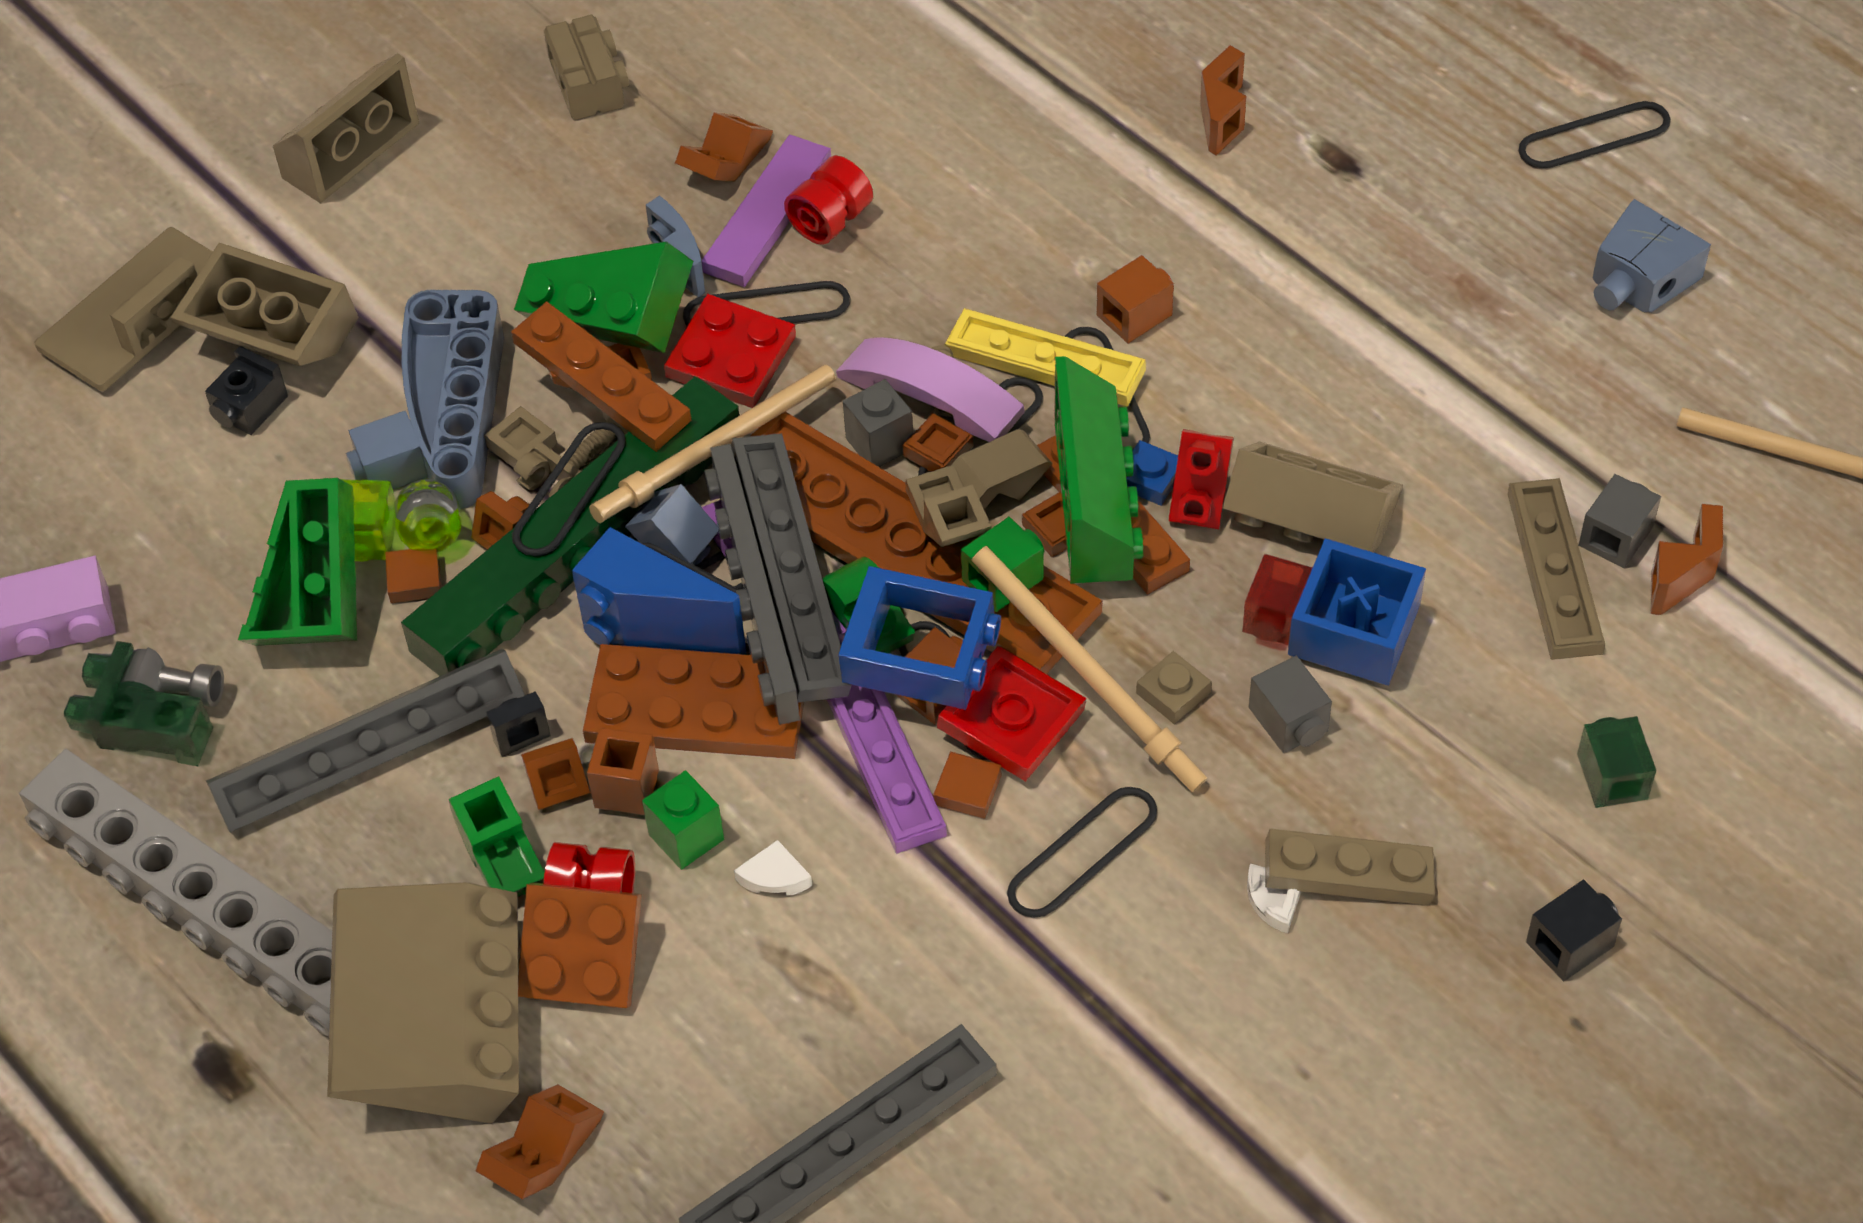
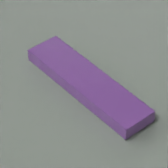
[701,134,831,287]
[827,684,947,854]

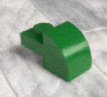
[822,556,915,654]
[449,776,545,898]

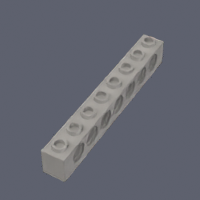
[19,748,332,1036]

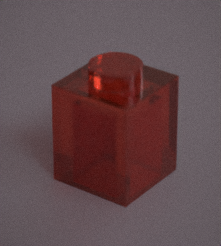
[1242,554,1313,646]

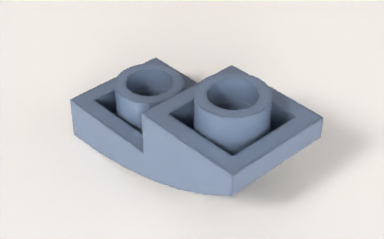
[645,195,705,297]

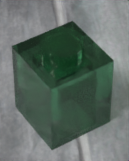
[1577,716,1657,808]

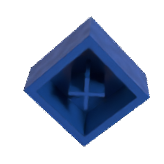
[1288,538,1426,686]

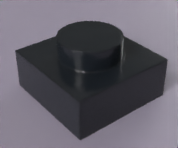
[486,691,551,757]

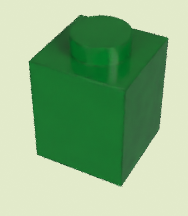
[961,517,1045,612]
[642,770,724,870]

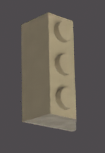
[273,53,419,204]
[170,242,359,366]
[1222,441,1403,552]

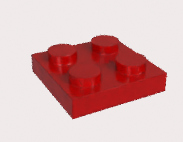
[664,293,796,408]
[937,646,1087,782]

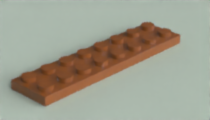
[749,411,1103,674]

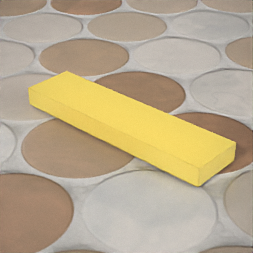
[945,308,1146,407]

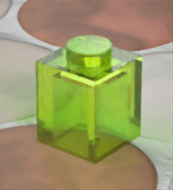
[341,479,399,562]

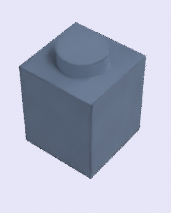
[345,410,428,497]
[625,484,718,565]

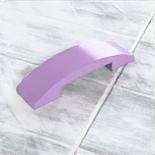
[836,338,1025,442]

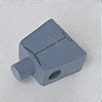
[1592,199,1711,312]

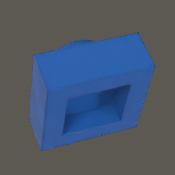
[1126,440,1178,506]

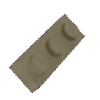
[1265,829,1435,906]

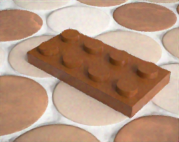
[583,644,804,759]

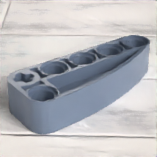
[401,290,504,510]

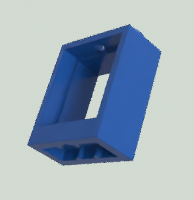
[838,566,1001,710]

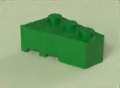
[514,241,694,353]
[238,478,357,646]

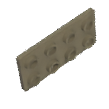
[34,227,213,391]

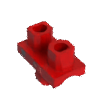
[1168,429,1234,530]

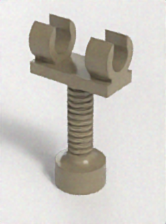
[513,412,629,497]

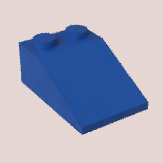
[572,527,747,655]

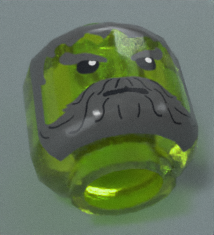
[394,479,462,552]

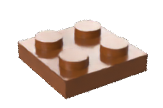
[518,883,642,1008]

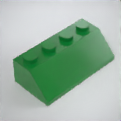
[1054,356,1143,584]

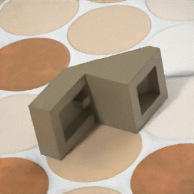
[952,429,1053,509]
[906,465,991,547]

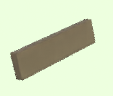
[1507,478,1605,660]

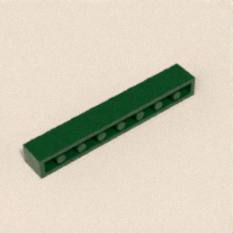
[401,376,740,676]

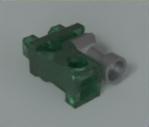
[64,641,224,767]

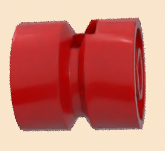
[784,155,874,245]
[543,842,635,893]

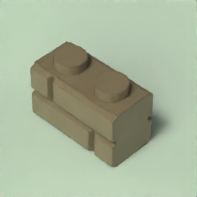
[543,14,629,120]

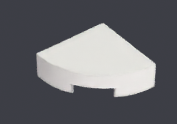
[734,840,812,895]
[1247,863,1301,934]

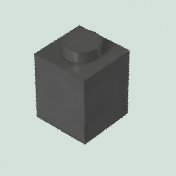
[843,379,913,467]
[1578,474,1661,568]
[1248,655,1332,754]

